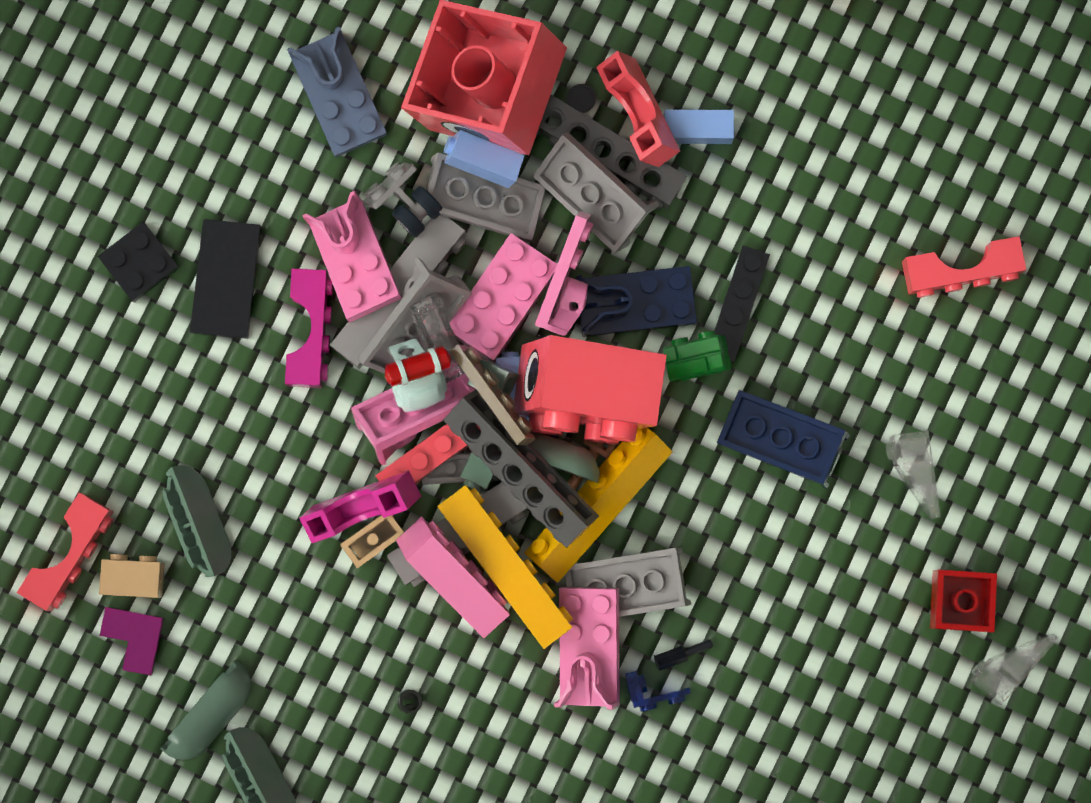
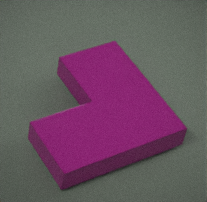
[99,607,164,676]

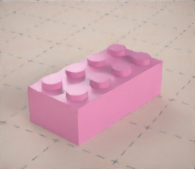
[446,233,557,362]
[396,516,510,638]

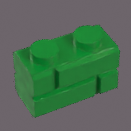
[663,331,732,382]

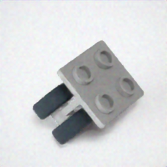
[363,162,442,237]

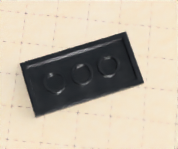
[190,219,261,339]

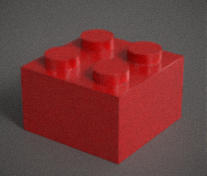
[930,569,997,633]

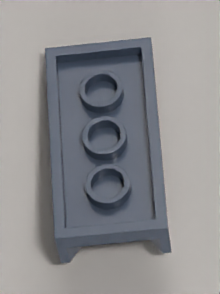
[287,26,387,158]

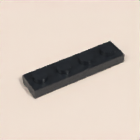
[714,245,770,364]

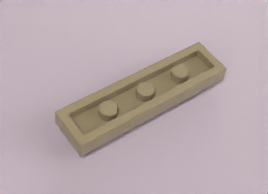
[449,344,536,446]

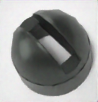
[397,690,422,714]

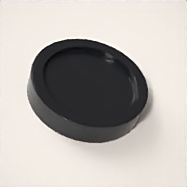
[567,84,596,113]

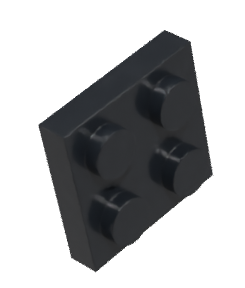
[97,222,180,303]

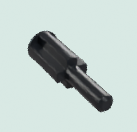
[654,639,713,671]

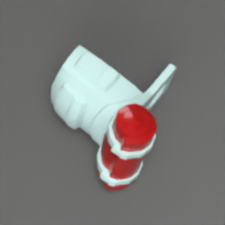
[384,339,451,412]

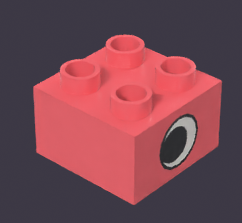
[401,0,567,156]
[514,335,666,444]

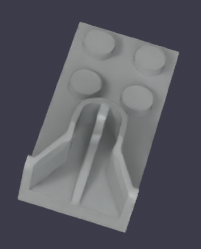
[533,132,659,253]
[426,152,546,242]
[358,258,472,374]
[565,547,691,617]

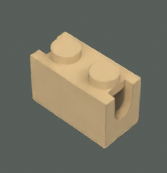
[340,515,405,568]
[99,554,165,598]

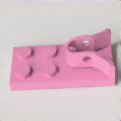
[302,191,402,323]
[535,211,594,336]
[351,358,475,465]
[554,587,620,710]

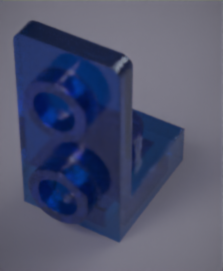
[624,670,691,712]

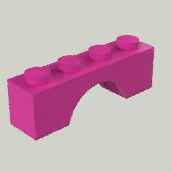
[285,269,333,388]
[299,470,422,544]

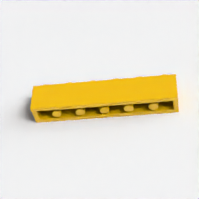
[524,428,673,583]
[437,485,574,649]

